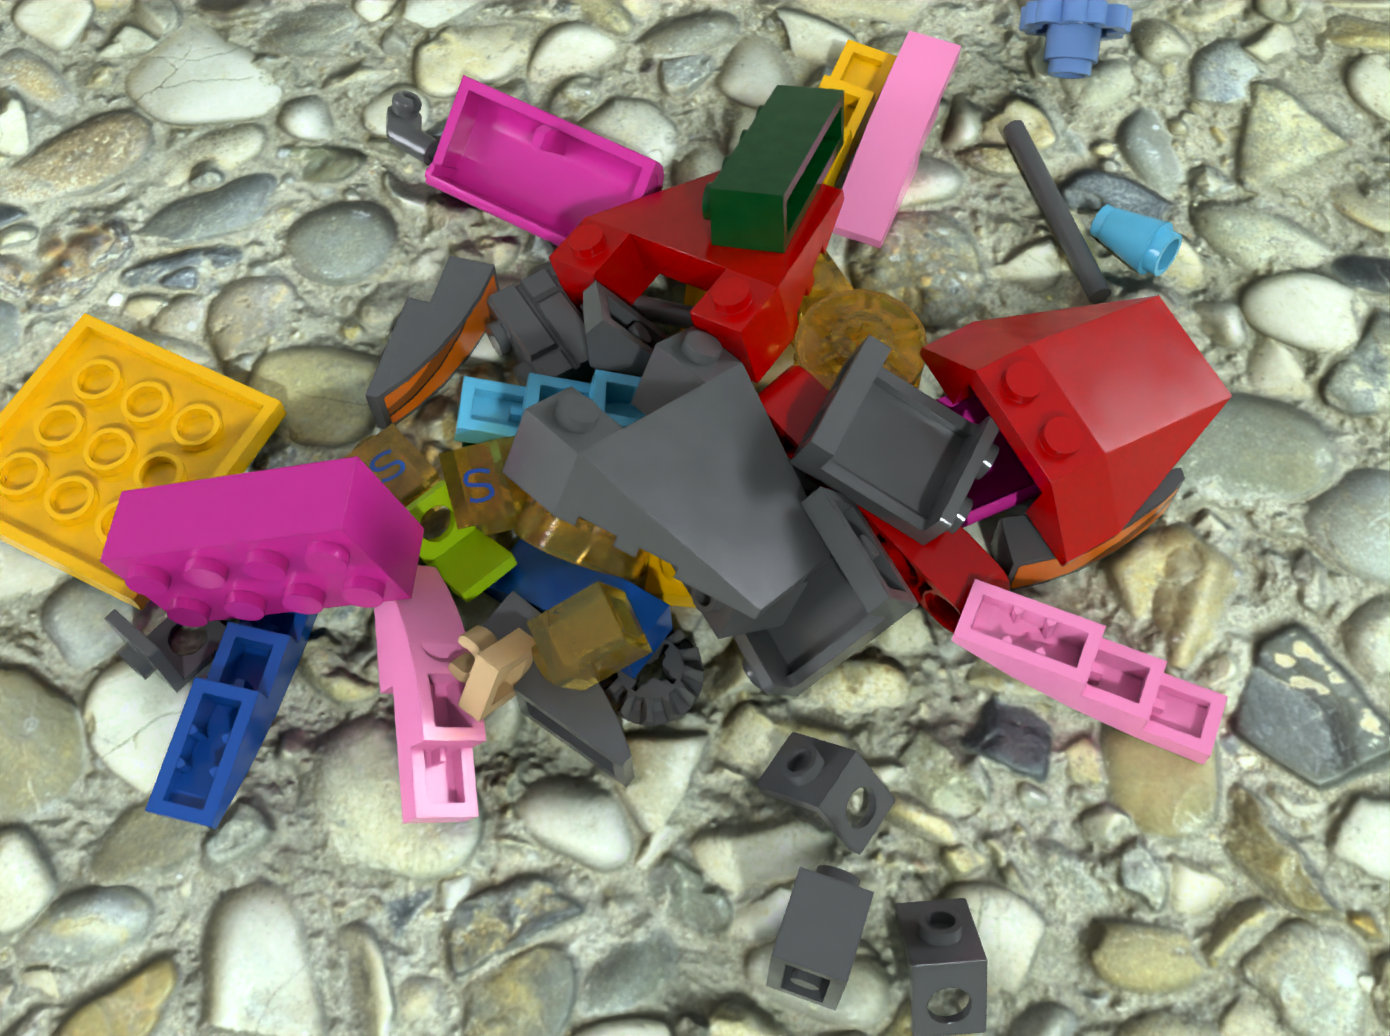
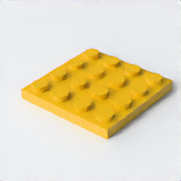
[0,313,287,610]

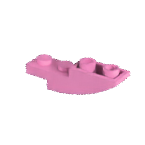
[374,565,486,824]

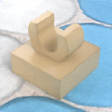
[448,625,540,722]

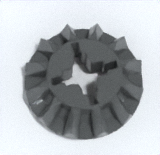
[597,628,704,726]

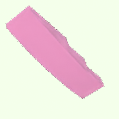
[832,30,961,249]
[952,579,1228,765]

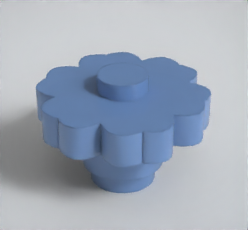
[1019,0,1133,79]

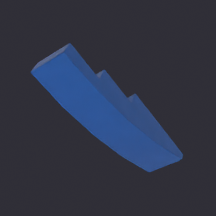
[145,612,318,829]

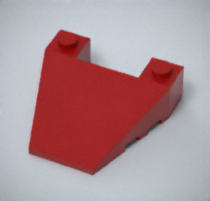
[548,170,845,383]

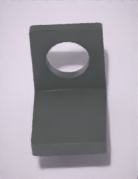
[104,609,226,692]
[756,732,895,855]
[895,898,988,1036]

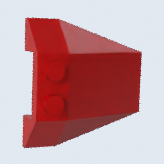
[919,295,1232,567]

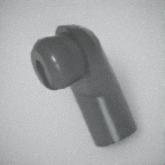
[386,91,440,165]

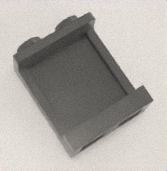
[789,335,1000,546]
[733,487,919,696]

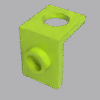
[405,479,518,603]

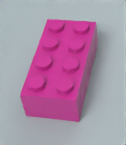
[100,456,424,627]

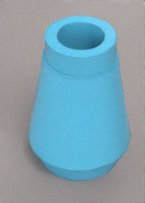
[1090,204,1182,276]

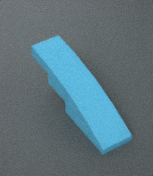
[454,369,646,448]

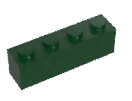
[702,85,844,253]

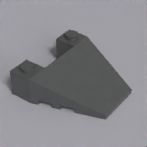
[502,325,832,620]

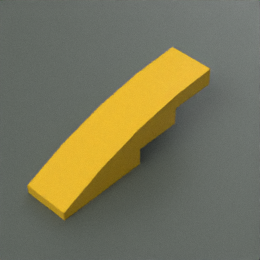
[818,39,897,187]

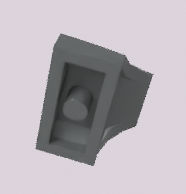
[580,281,670,377]

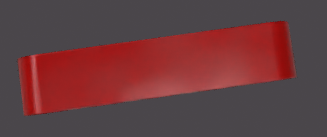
[758,365,1011,634]

